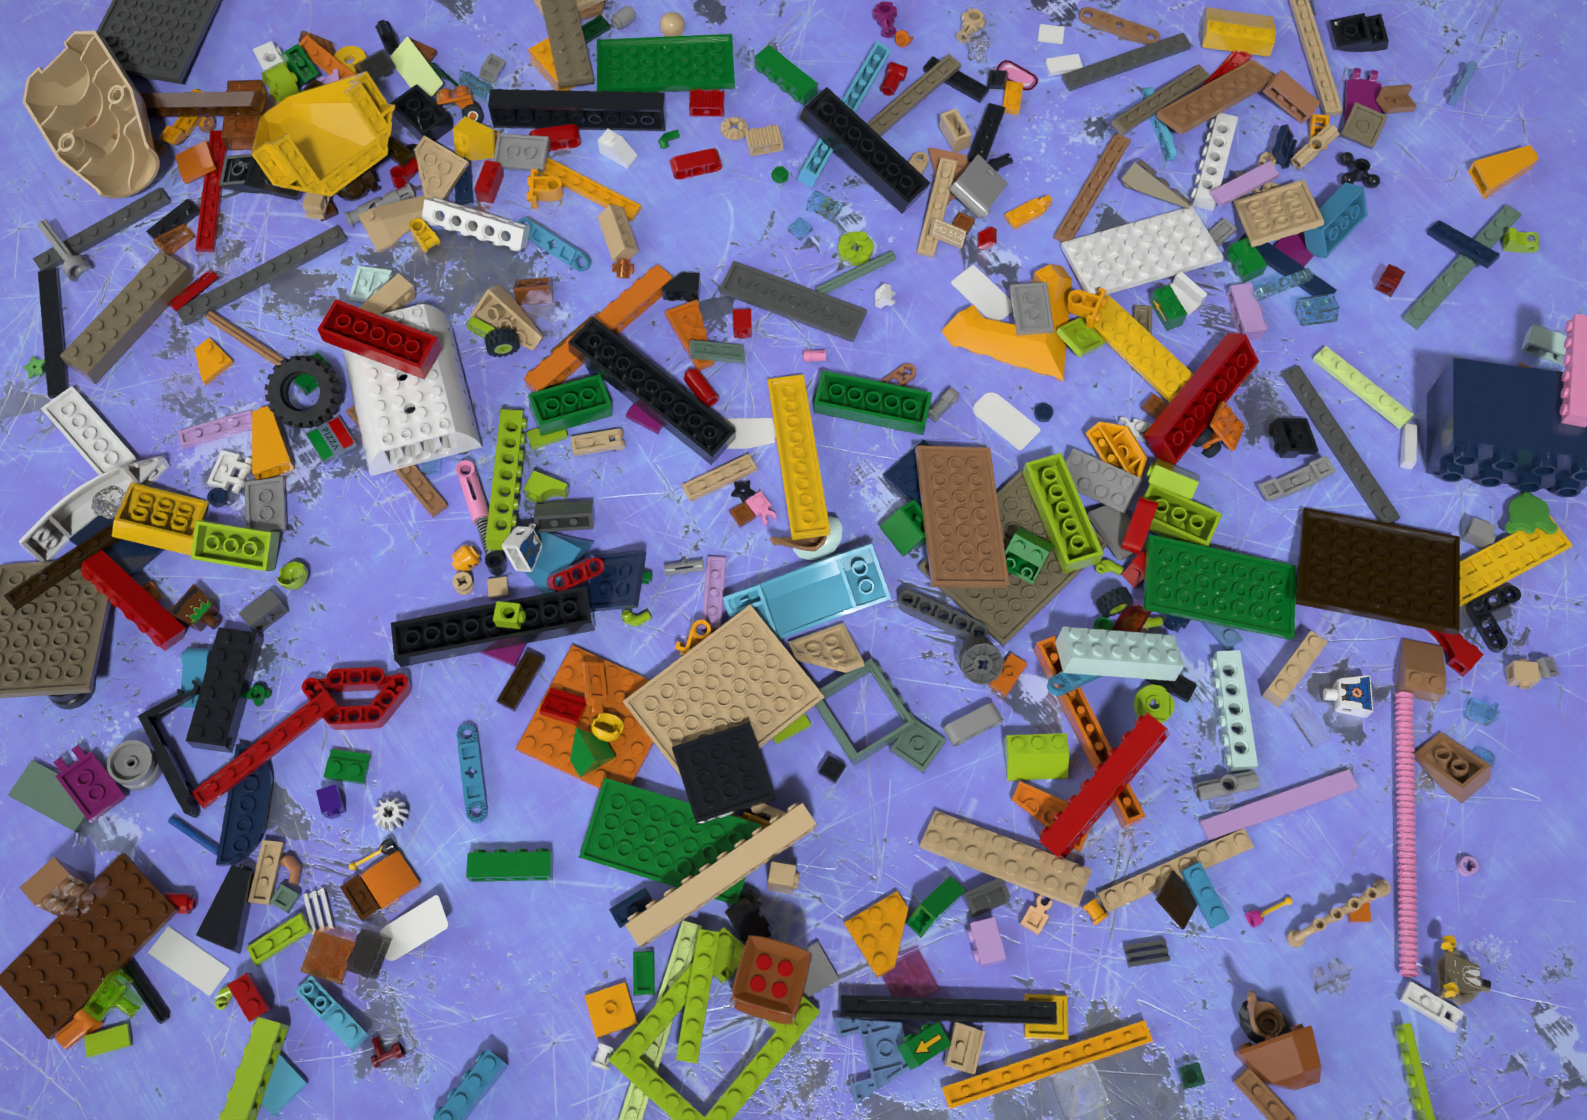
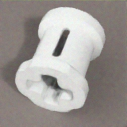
[591,1043,616,1071]

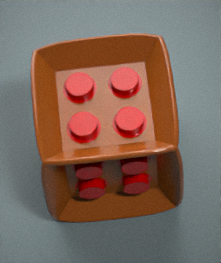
[730,935,813,1025]

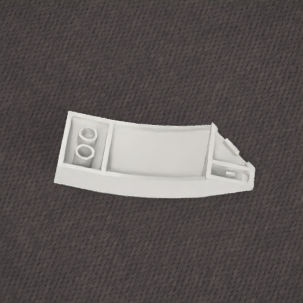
[18,456,170,562]

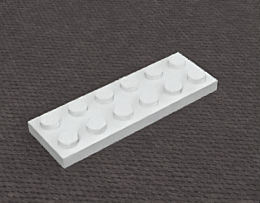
[41,386,139,475]

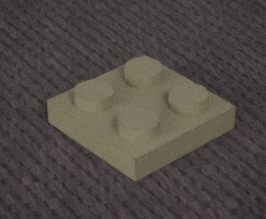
[1340,102,1388,149]

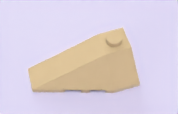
[470,285,544,351]

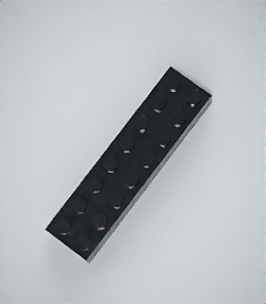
[800,87,930,214]

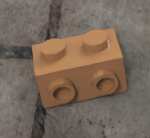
[1376,84,1417,114]

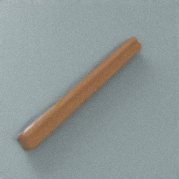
[206,311,285,365]

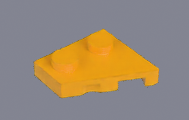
[194,338,234,386]

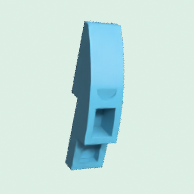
[295,975,369,1052]

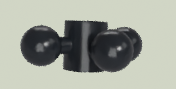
[1339,152,1380,188]

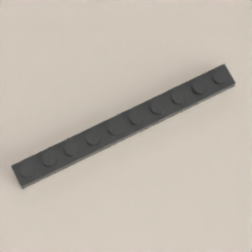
[176,225,347,326]
[1281,365,1400,524]

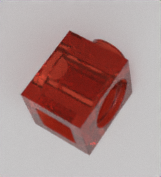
[1375,264,1405,297]

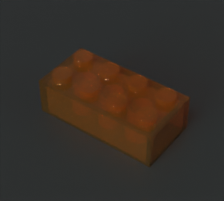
[221,80,268,151]

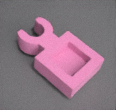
[745,491,776,526]

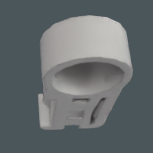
[928,388,960,423]

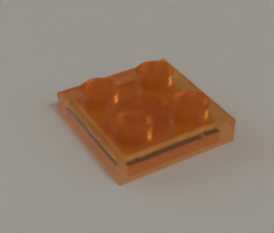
[300,930,357,985]

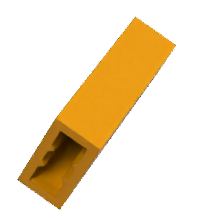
[1468,145,1539,199]
[252,406,295,480]

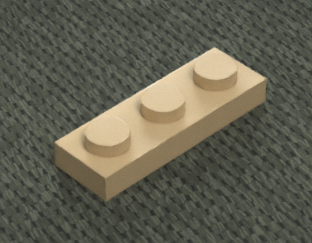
[248,840,285,906]

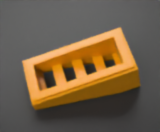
[1309,114,1330,150]

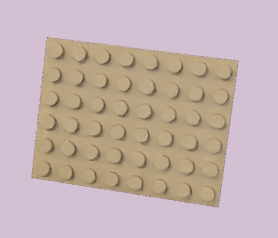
[622,605,825,777]

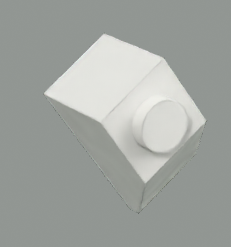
[597,129,638,169]

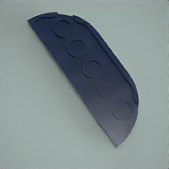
[216,744,273,866]

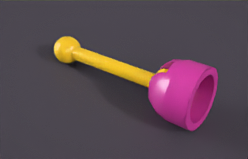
[1245,897,1293,928]

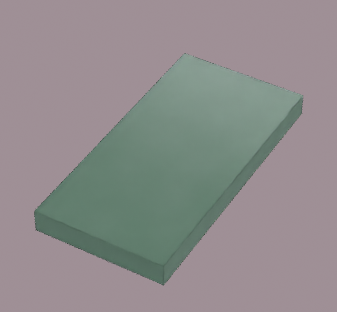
[8,760,86,833]

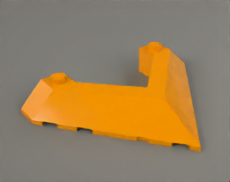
[941,264,1072,381]

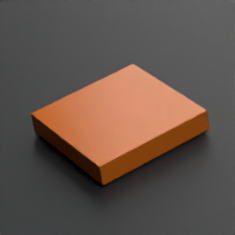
[175,140,217,184]

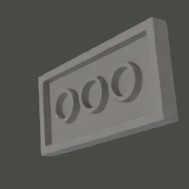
[1066,448,1142,514]

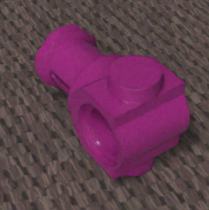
[872,1,897,38]

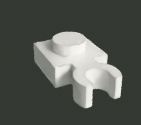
[1119,417,1152,443]

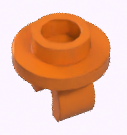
[895,30,914,48]

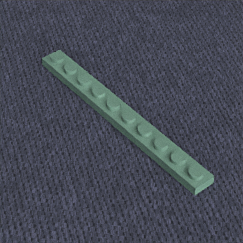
[1402,204,1522,330]

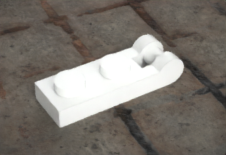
[1399,981,1464,1033]

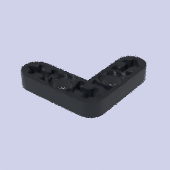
[1466,585,1521,653]

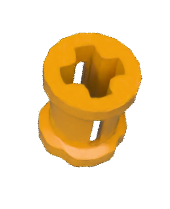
[1082,898,1109,926]

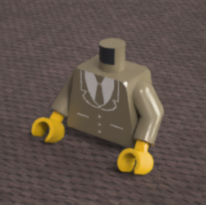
[1437,935,1491,1006]

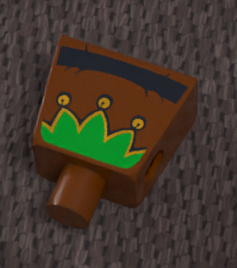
[169,584,221,632]

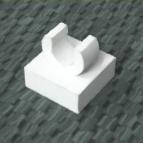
[875,283,896,309]

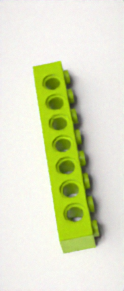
[486,409,527,551]

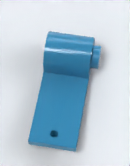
[180,647,212,708]

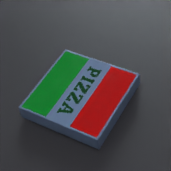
[305,415,357,465]

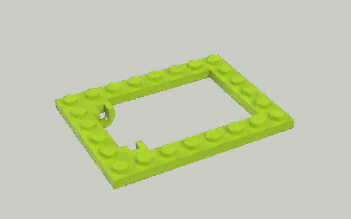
[608,927,821,1120]

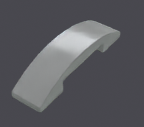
[1258,455,1336,502]

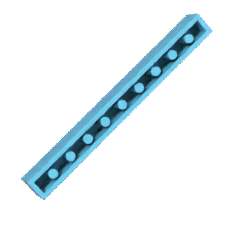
[797,41,892,188]

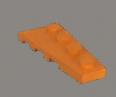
[665,300,715,371]
[1011,781,1090,853]

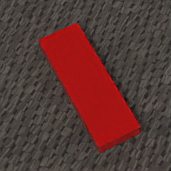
[167,270,218,311]

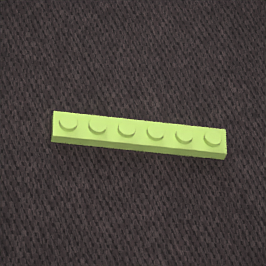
[1312,346,1414,429]

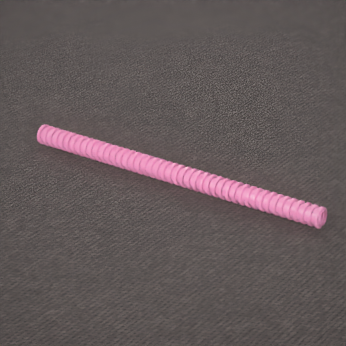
[1395,691,1419,977]

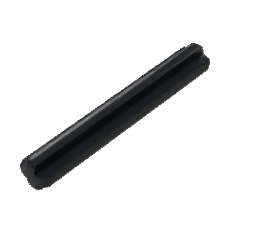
[122,960,169,1024]

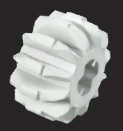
[372,796,409,832]

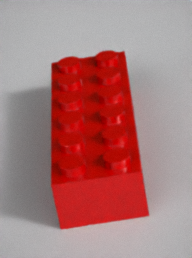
[317,299,442,380]

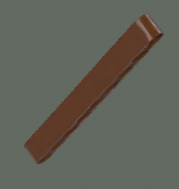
[140,91,266,117]

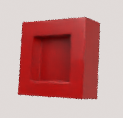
[978,226,997,251]

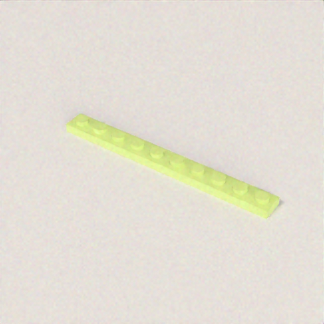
[619,920,703,1120]

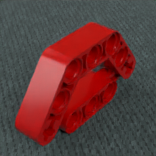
[302,667,412,730]

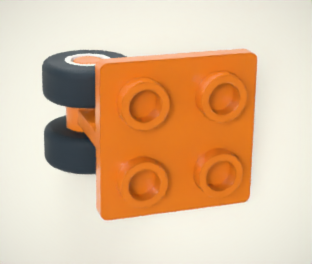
[436,85,483,123]
[1192,401,1245,458]

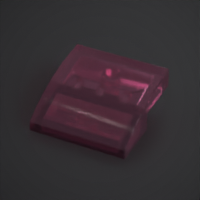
[881,950,939,998]

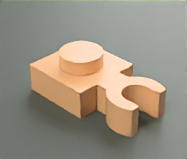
[1020,895,1053,935]

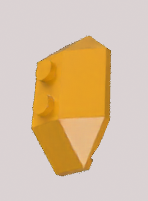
[1086,422,1147,478]

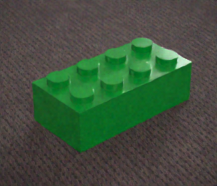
[528,374,612,436]

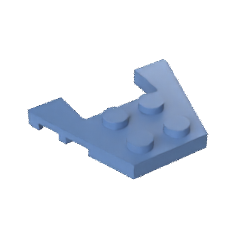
[833,1017,909,1104]

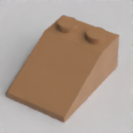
[1397,639,1446,703]
[1414,732,1491,803]

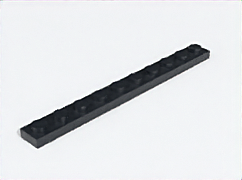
[840,995,1057,1025]

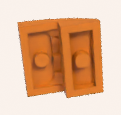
[360,851,420,910]

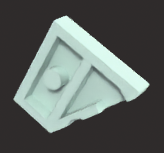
[349,266,393,302]

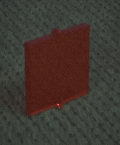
[1113,605,1152,632]

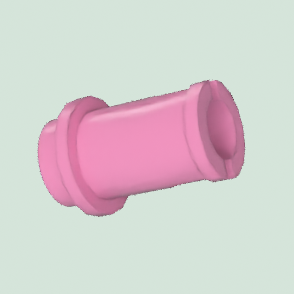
[803,349,826,363]

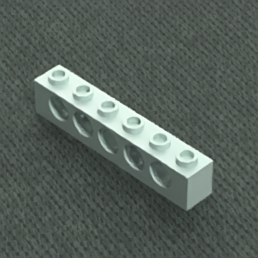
[1210,650,1258,772]

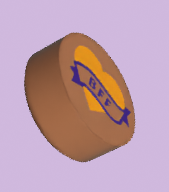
[197,116,216,133]

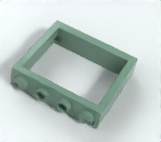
[815,659,916,766]

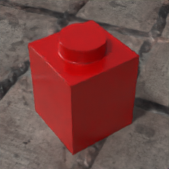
[733,309,752,339]

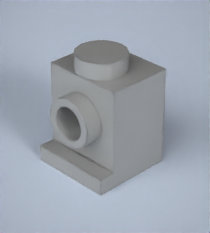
[478,53,506,85]

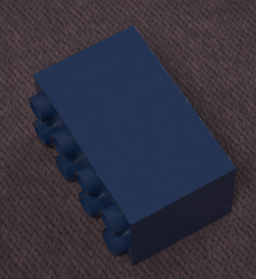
[1426,358,1587,498]

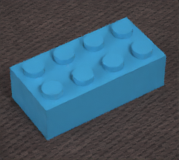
[1304,182,1368,259]

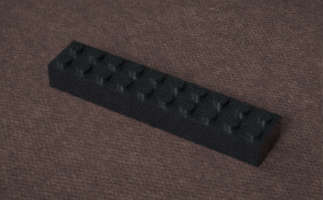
[488,89,667,131]
[568,317,737,465]
[391,586,595,667]

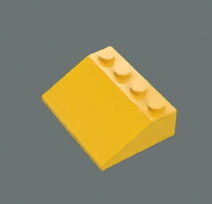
[1202,7,1276,57]
[112,482,209,556]

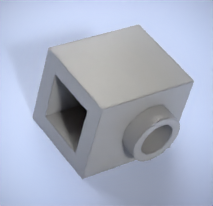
[1462,517,1497,550]

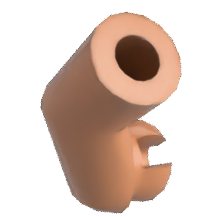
[280,855,302,884]

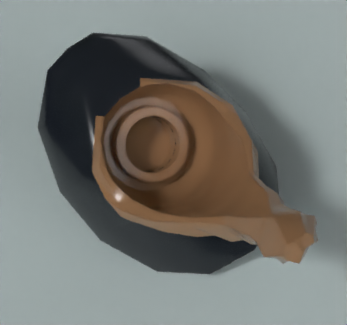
[1239,990,1294,1044]

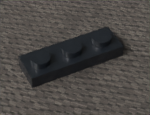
[146,199,200,245]

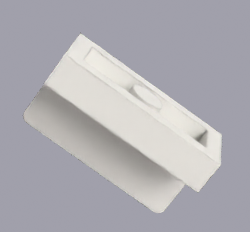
[1170,271,1207,316]

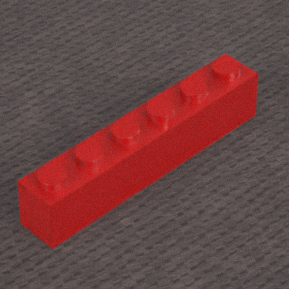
[81,550,186,651]

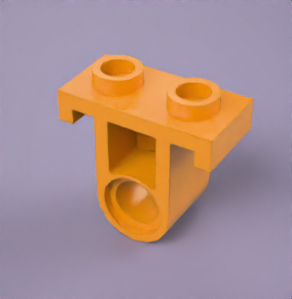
[526,169,564,209]
[1067,287,1108,329]
[675,620,713,656]

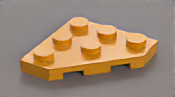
[844,891,908,978]

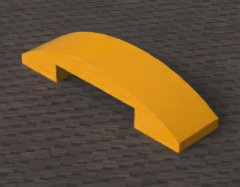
[158,89,203,145]

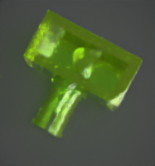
[82,968,140,1022]

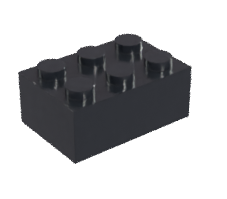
[389,84,453,142]

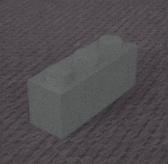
[534,501,595,533]

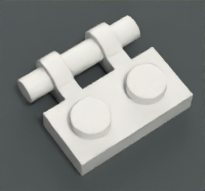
[207,450,252,494]

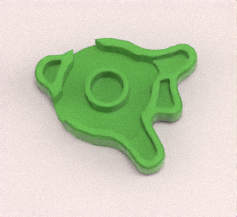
[1505,492,1557,534]

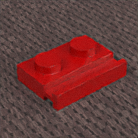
[539,687,587,726]

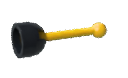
[349,837,398,871]

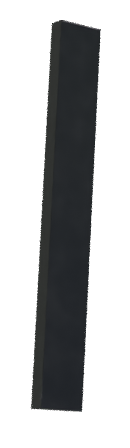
[38,268,68,399]

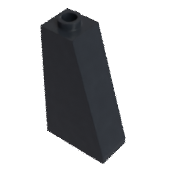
[196,864,254,954]

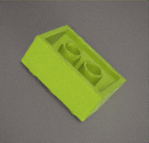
[1003,733,1069,781]

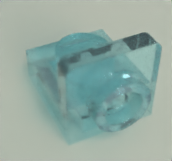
[1463,698,1500,727]

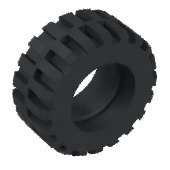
[265,355,343,428]

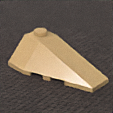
[358,195,426,253]

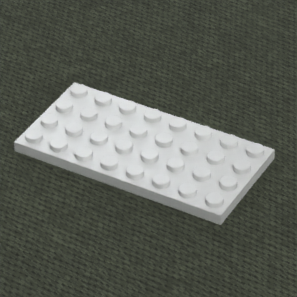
[1061,206,1223,295]

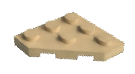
[414,136,469,200]
[788,623,864,673]

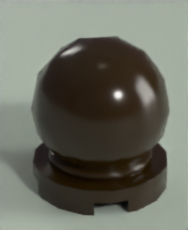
[336,169,379,202]

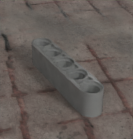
[898,590,989,640]

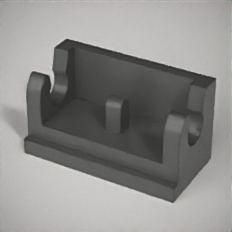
[238,589,289,634]
[962,878,1011,918]

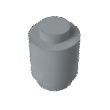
[610,5,636,30]

